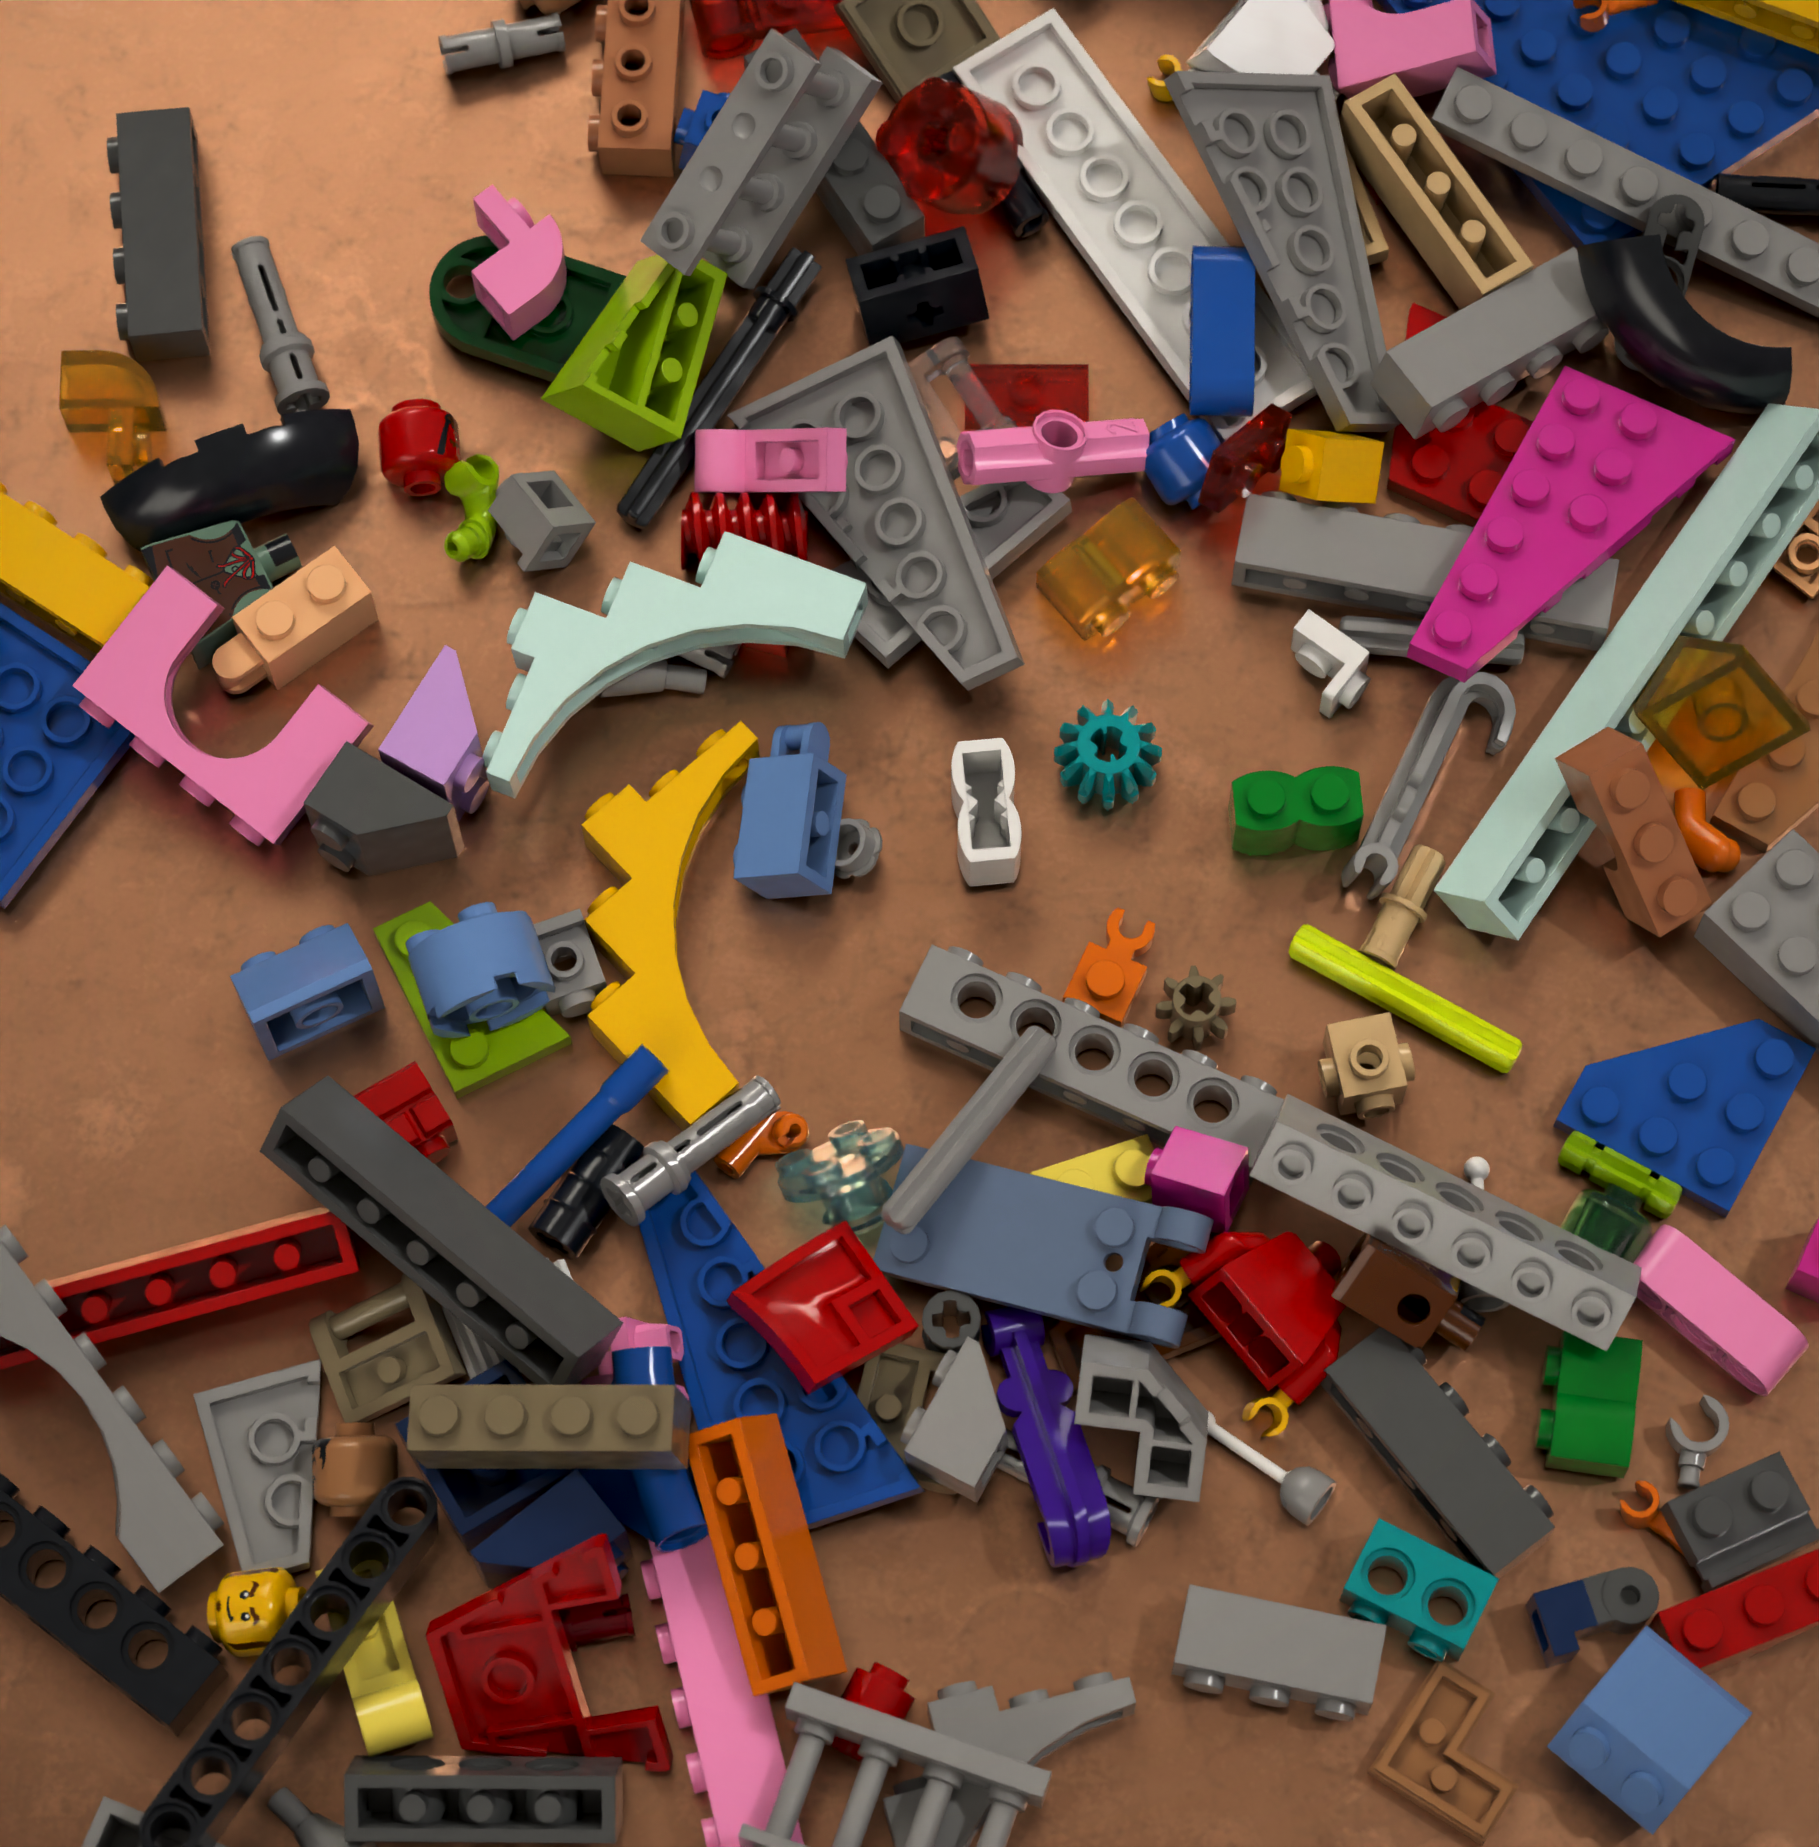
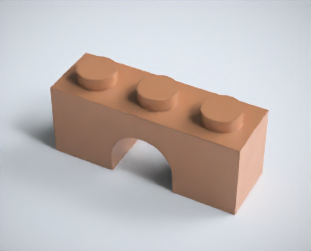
[1555,726,1713,937]

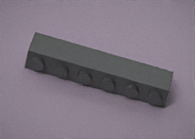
[260,1075,623,1385]

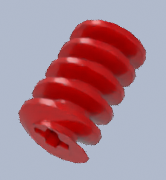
[681,492,808,570]

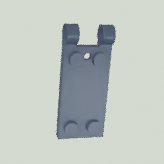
[873,1143,1214,1349]

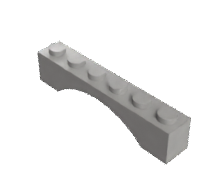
[0,1225,224,1593]

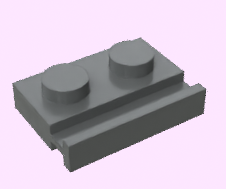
[1660,1451,1819,1594]

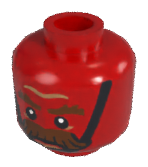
[378,399,461,496]

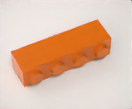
[688,1413,848,1697]

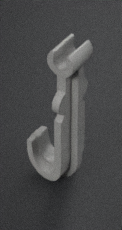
[1341,672,1516,900]

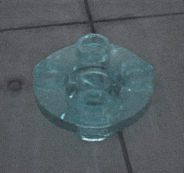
[775,1120,904,1236]

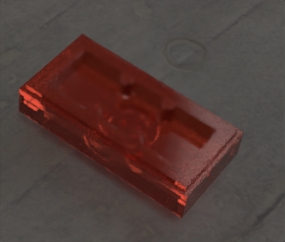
[965,364,1089,430]

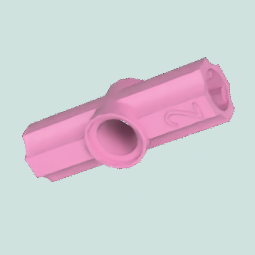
[956,409,1150,493]

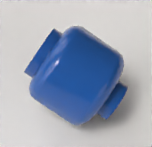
[1144,413,1231,510]

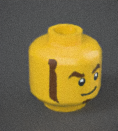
[207,1567,307,1657]

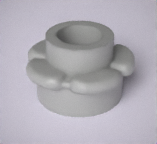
[834,818,883,879]

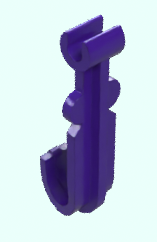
[980,1307,1111,1568]

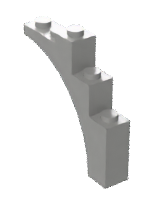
[883,1672,1136,1847]

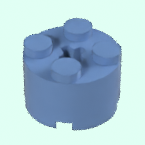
[406,902,555,1038]

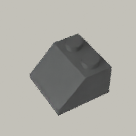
[304,741,464,876]

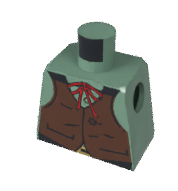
[140,520,302,669]

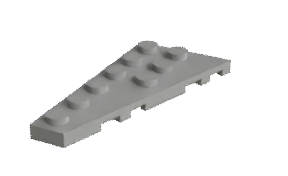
[1163,71,1401,432]
[727,335,1025,691]

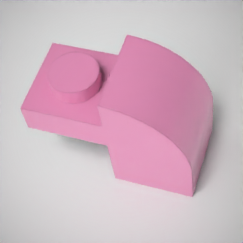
[471,184,567,341]

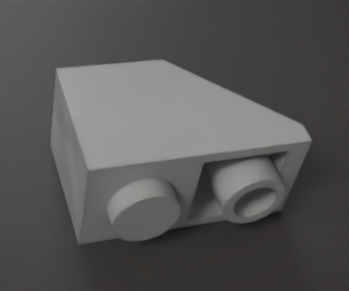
[900,1336,1008,1502]

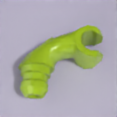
[444,454,499,562]

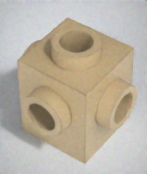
[1318,1012,1415,1119]

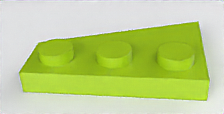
[373,901,572,1099]

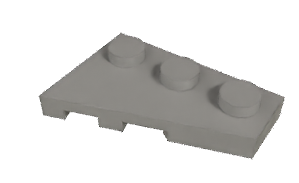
[193,1359,322,1573]

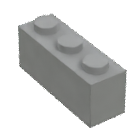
[1171,1584,1387,1721]

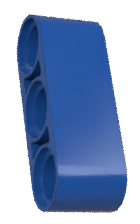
[1189,246,1255,417]

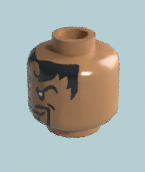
[312,1422,398,1516]

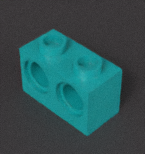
[1339,1518,1499,1662]

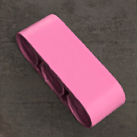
[1630,1224,1809,1397]

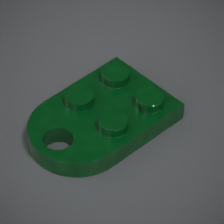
[429,235,627,382]

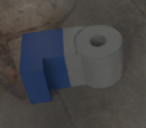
[1525,1567,1660,1668]

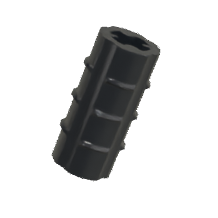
[528,1124,644,1260]

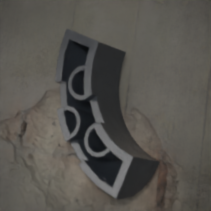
[1576,234,1792,415]
[100,409,359,552]

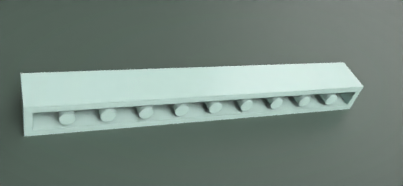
[1434,403,1819,940]

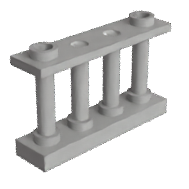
[640,29,883,290]
[738,1682,1052,1847]

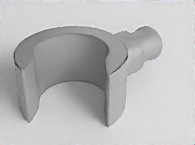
[1666,1395,1729,1489]

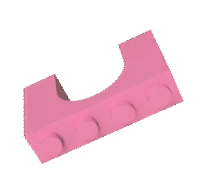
[1323,0,1497,99]
[72,565,373,847]

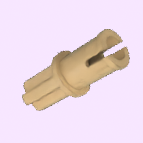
[1358,844,1445,970]

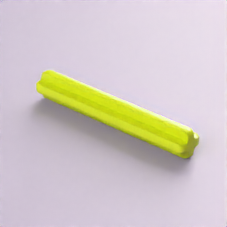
[1288,924,1523,1073]

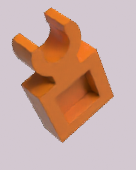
[1063,907,1155,1028]

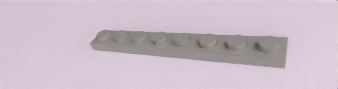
[1430,66,1819,318]

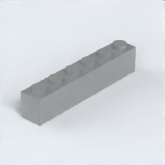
[1231,491,1620,651]

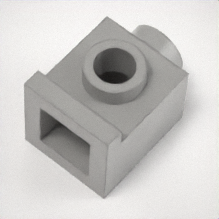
[488,470,596,572]
[533,908,607,1018]

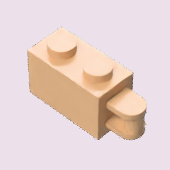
[212,545,379,694]

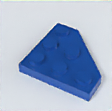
[1553,1019,1816,1218]

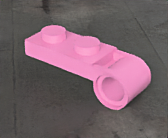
[694,427,848,493]

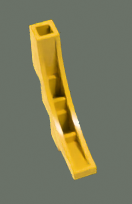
[581,721,760,1131]

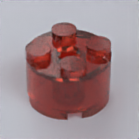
[875,77,1023,215]

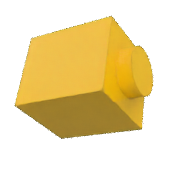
[1279,429,1384,504]

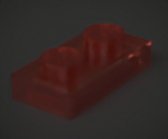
[1198,403,1293,513]

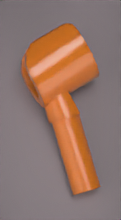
[1573,0,1658,32]
[1620,1480,1685,1557]

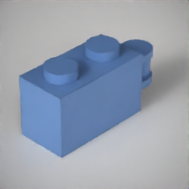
[733,722,847,899]

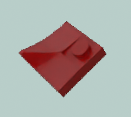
[726,1220,919,1394]

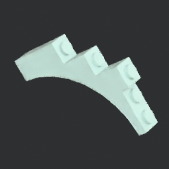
[482,531,868,798]

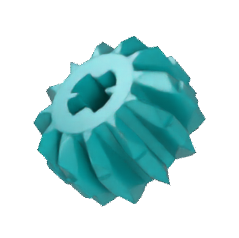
[1054,699,1162,811]

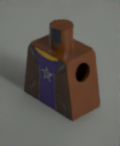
[1331,1232,1486,1351]

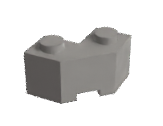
[1074,1334,1208,1502]

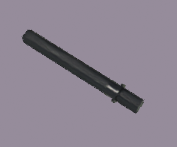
[617,247,822,529]

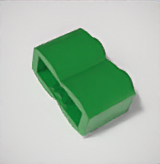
[1228,766,1364,855]
[1535,1330,1643,1478]

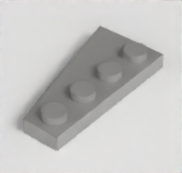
[832,481,1072,668]

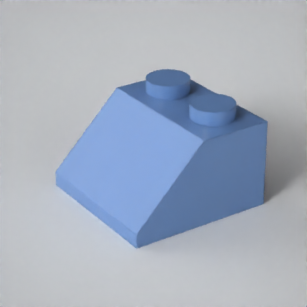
[230,923,385,1061]
[1547,1625,1752,1835]

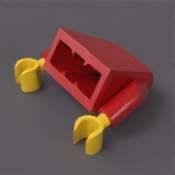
[1140,1231,1346,1437]

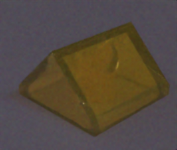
[1633,635,1811,790]

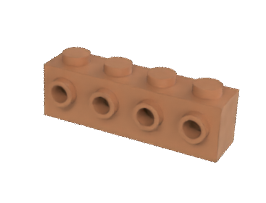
[588,0,685,177]

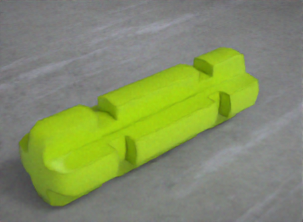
[1558,1131,1683,1219]

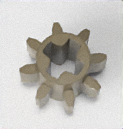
[1155,966,1236,1051]

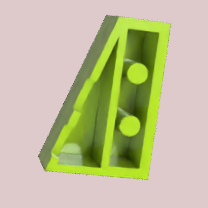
[541,254,727,452]

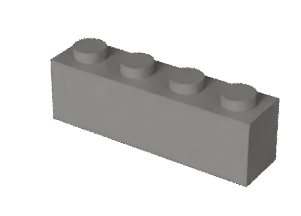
[1370,247,1609,439]

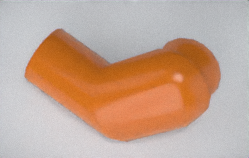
[1674,788,1741,873]
[714,1111,809,1179]

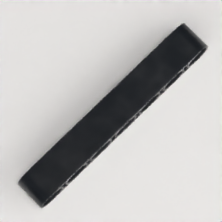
[139,1477,438,1847]

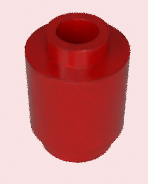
[827,1662,915,1763]

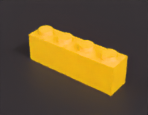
[0,482,154,656]

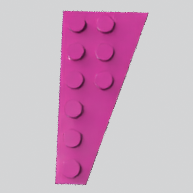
[1407,366,1735,683]

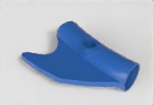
[578,1346,709,1552]

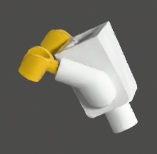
[1147,0,1340,102]

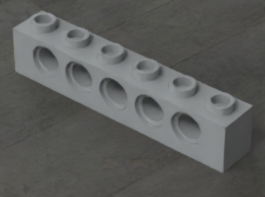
[899,945,1284,1186]
[1249,1094,1642,1351]

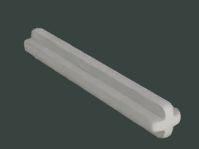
[881,1026,1057,1235]

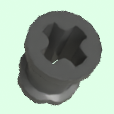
[922,1290,981,1354]

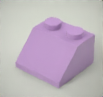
[378,645,489,822]

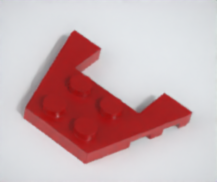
[1387,302,1533,527]
[425,1533,673,1772]

